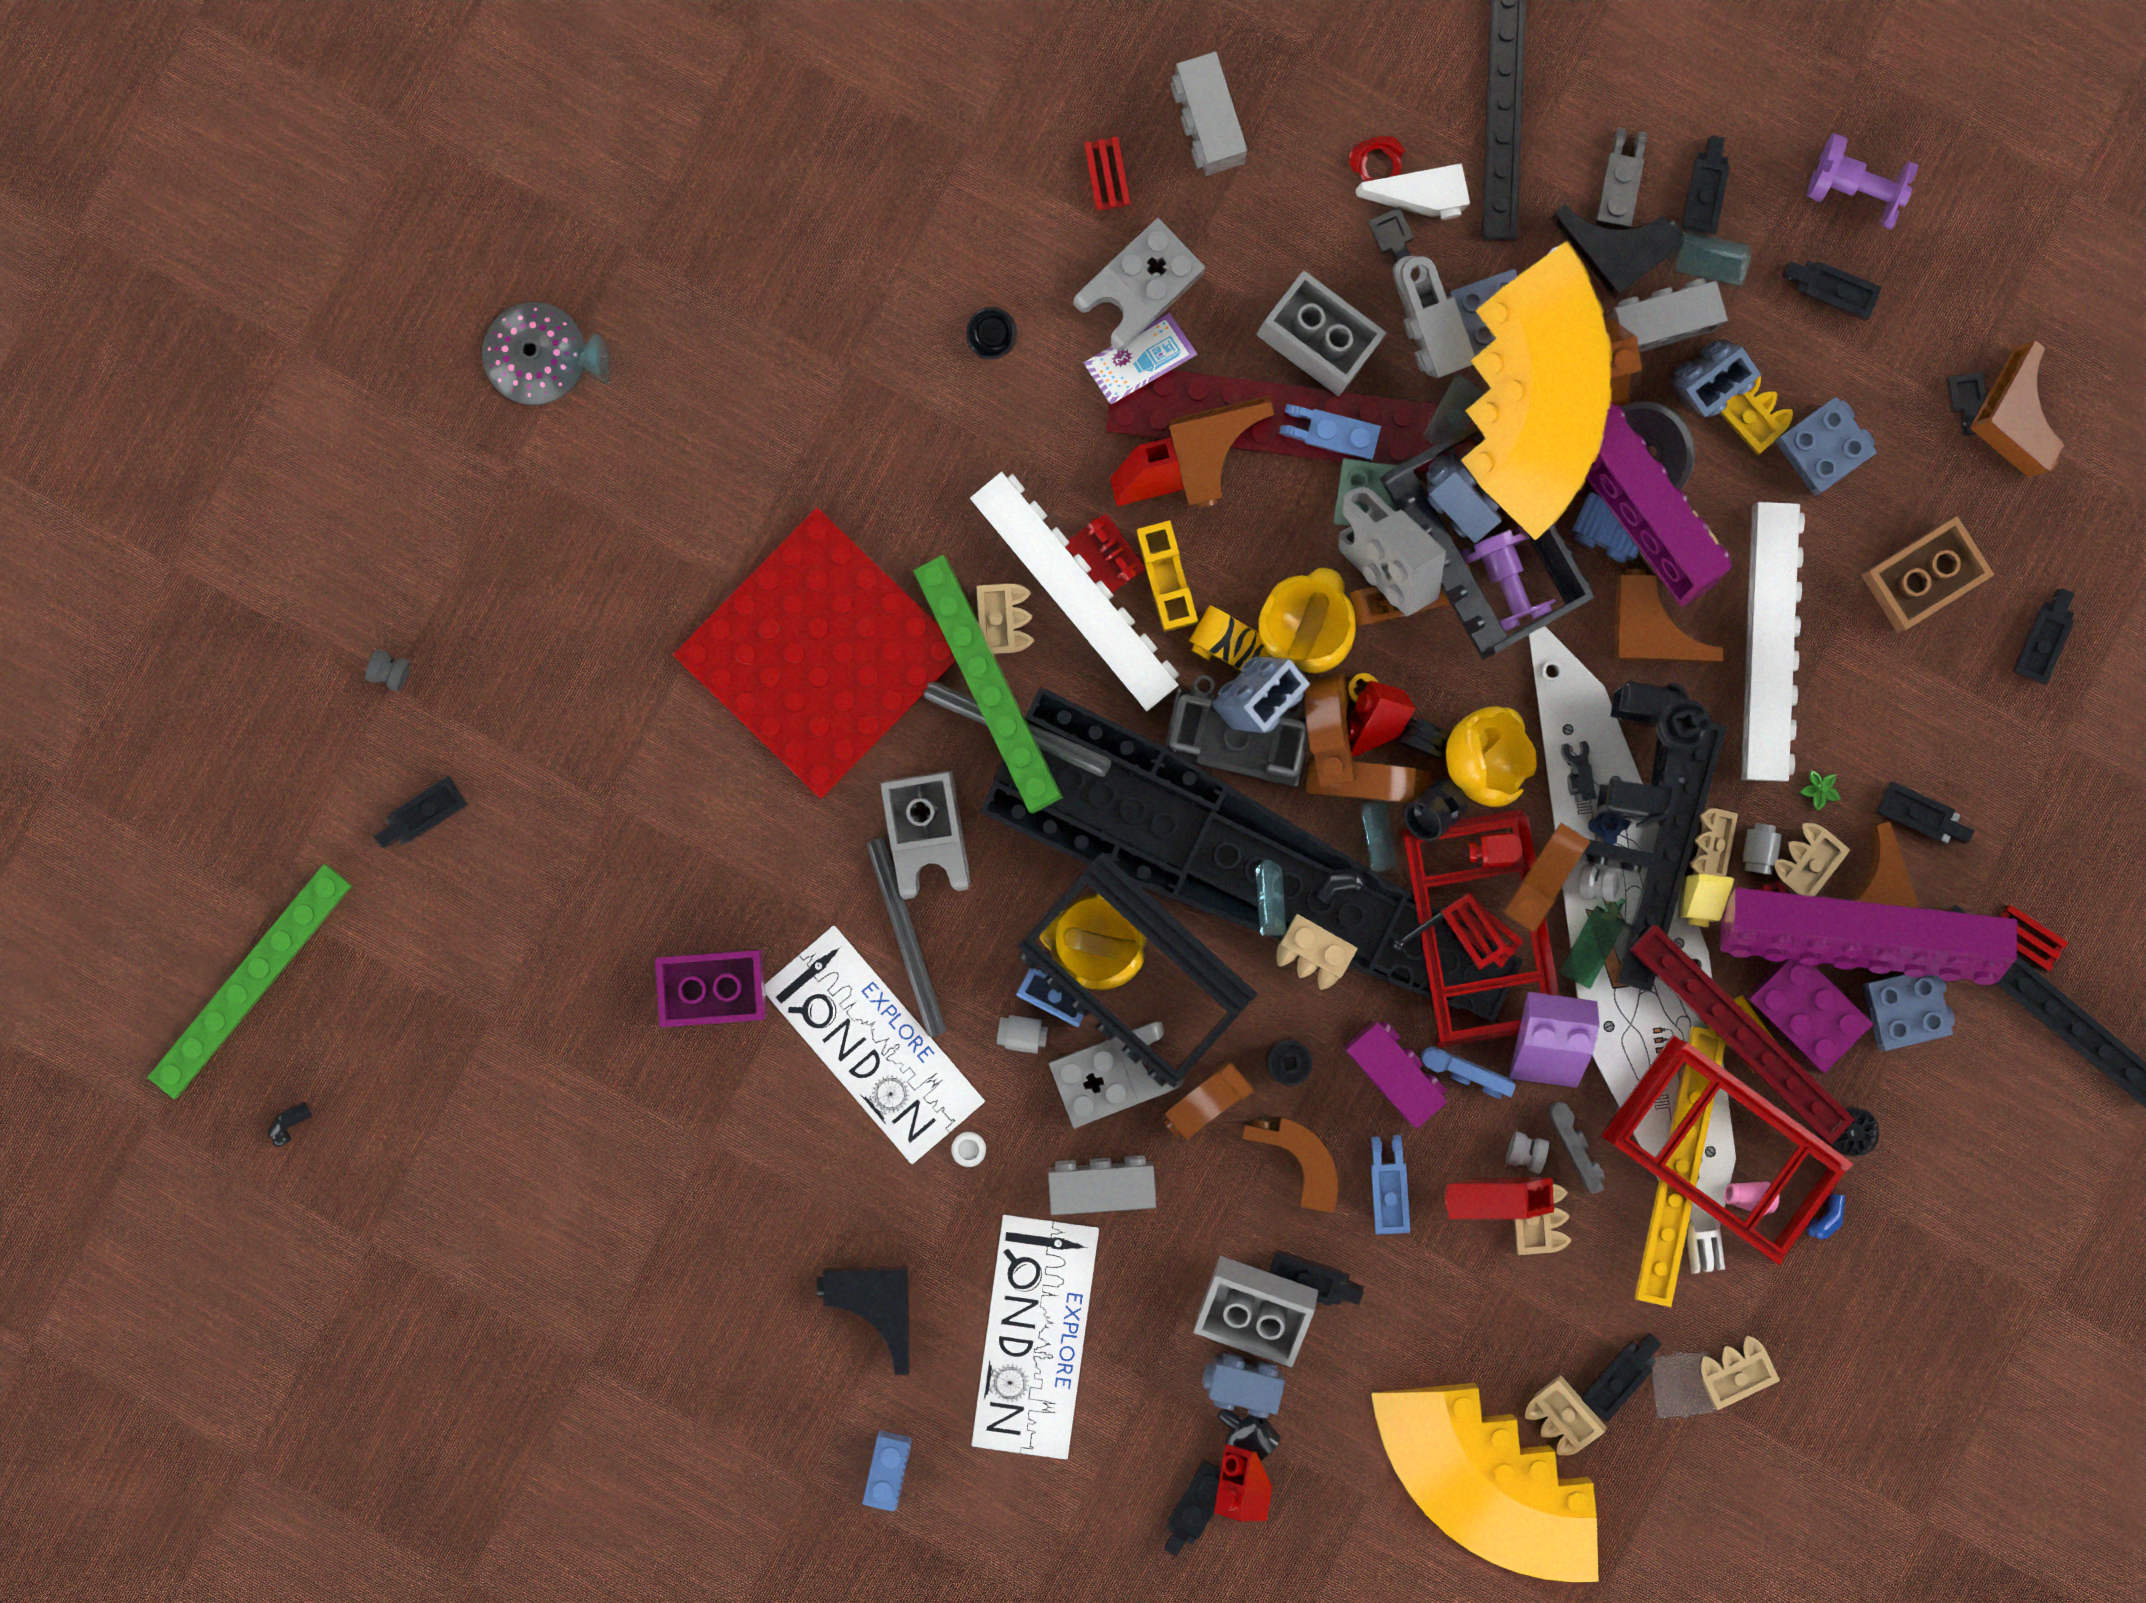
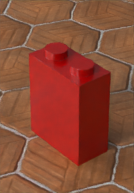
[1444,1177,1554,1219]

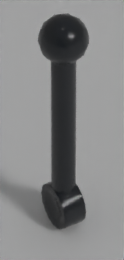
[1391,904,1455,951]

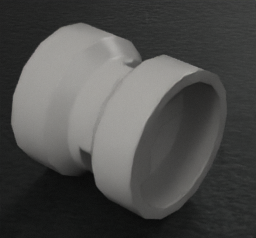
[1579,865,1623,902]
[1506,1131,1549,1174]

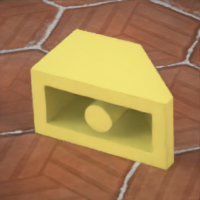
[1678,874,1734,928]

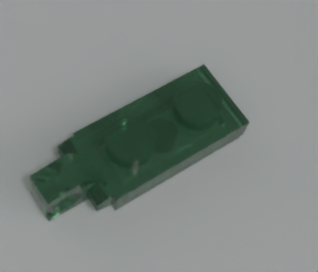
[1558,897,1626,990]

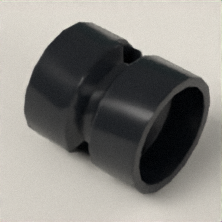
[1404,779,1468,842]
[1265,1039,1312,1086]

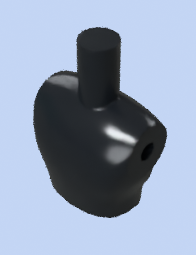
[1217,1408,1281,1461]

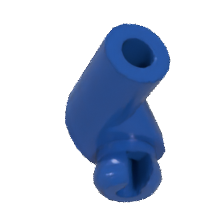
[1807,1193,1846,1240]

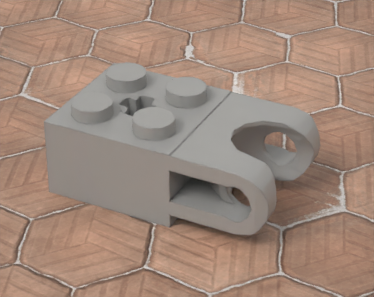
[1073,218,1206,351]
[1392,256,1475,378]
[1338,487,1446,616]
[880,770,971,900]
[1049,1021,1185,1128]

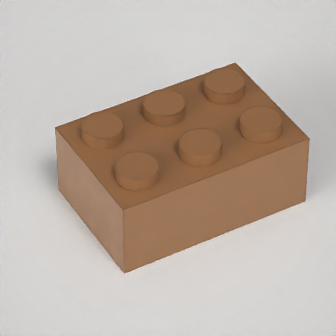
[1861,516,1995,633]

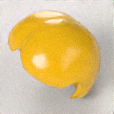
[1259,568,1356,673]
[1446,706,1537,807]
[1039,893,1147,990]

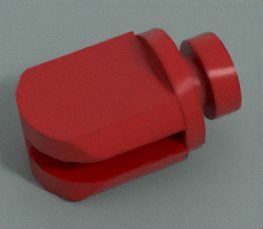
[1468,833,1522,868]

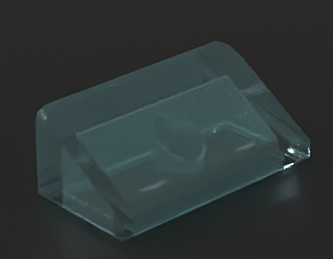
[1675,231,1751,286]
[578,333,609,385]
[1422,374,1485,453]
[1359,801,1397,872]
[1256,860,1286,936]

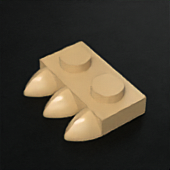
[977,584,1034,655]
[1690,807,1738,877]
[1774,823,1850,897]
[1276,914,1358,990]
[1514,1184,1571,1255]
[1700,1336,1780,1410]
[1525,1375,1607,1455]

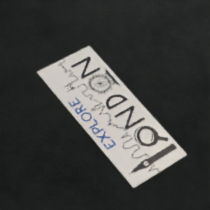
[765,926,985,1164]
[971,1215,1099,1459]

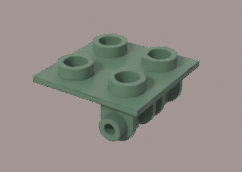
[1333,458,1399,526]

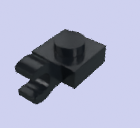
[1368,207,1414,269]
[1946,372,1987,436]
[1561,741,1596,802]

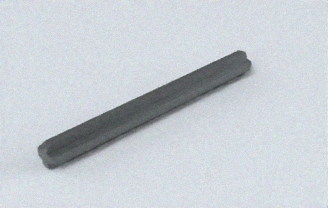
[924,681,1111,777]
[867,838,946,1037]

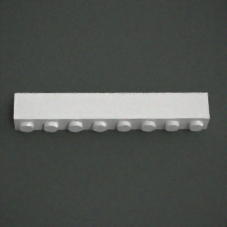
[970,472,1180,712]
[1741,502,1805,782]

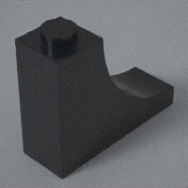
[1551,204,1684,299]
[817,1266,910,1375]

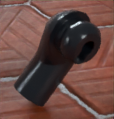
[1314,868,1366,905]
[267,1102,312,1147]

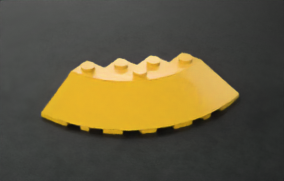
[1461,242,1612,540]
[1371,1383,1599,1582]

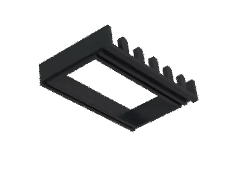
[1379,424,1595,660]
[1016,852,1258,1088]

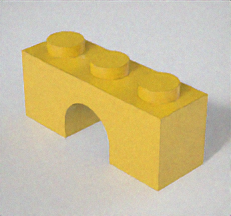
[1136,520,1198,633]

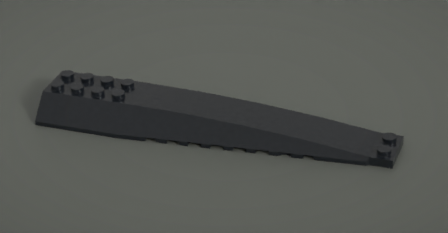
[980,687,1523,1023]

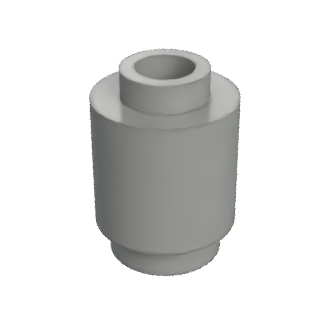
[1742,823,1782,875]
[997,1015,1048,1054]

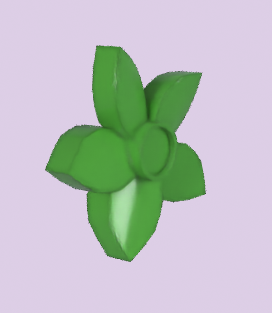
[1799,770,1841,811]

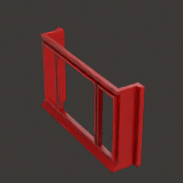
[1400,809,1560,1048]
[1600,1035,1854,1265]

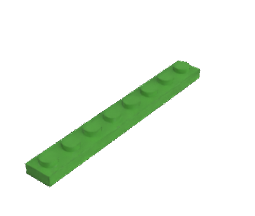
[913,555,1063,814]
[147,864,353,1099]

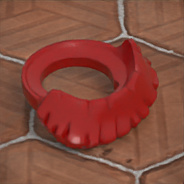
[1348,136,1405,182]

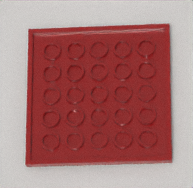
[673,507,956,800]

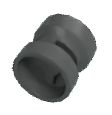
[365,648,411,693]

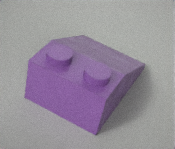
[1509,992,1600,1088]

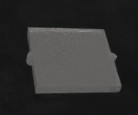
[1651,1351,1714,1419]

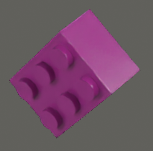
[655,950,767,1027]
[1744,959,1873,1073]
[1342,1020,1448,1129]

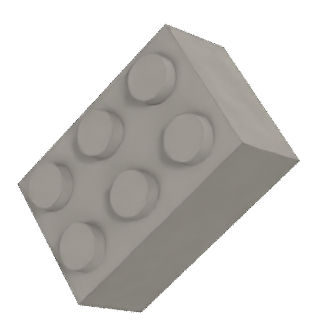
[1170,51,1248,176]
[1256,270,1387,397]
[1606,278,1728,353]
[1048,1155,1156,1215]
[1193,1256,1318,1367]

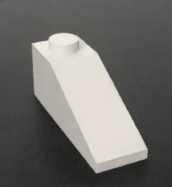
[1356,163,1470,220]

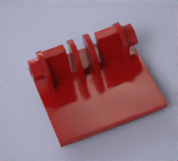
[1065,513,1146,593]

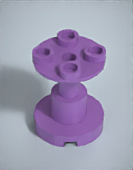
[1807,133,1918,230]
[1460,526,1556,632]

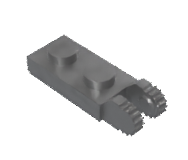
[1596,127,1647,229]
[1547,1101,1605,1194]

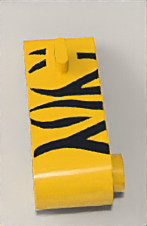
[1189,605,1272,672]

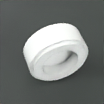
[951,1132,986,1167]

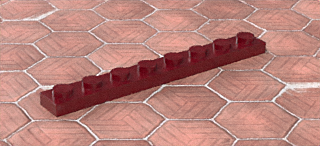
[1629,924,1855,1145]

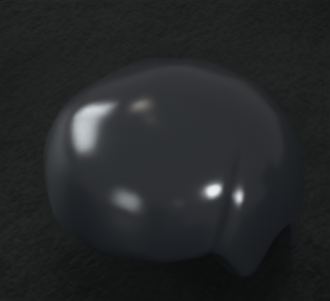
[966,307,1018,359]

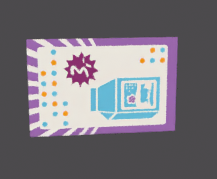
[1083,313,1198,404]

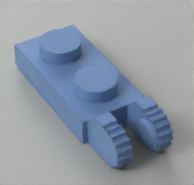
[1279,404,1381,461]
[1421,1046,1516,1099]
[1370,1135,1410,1235]

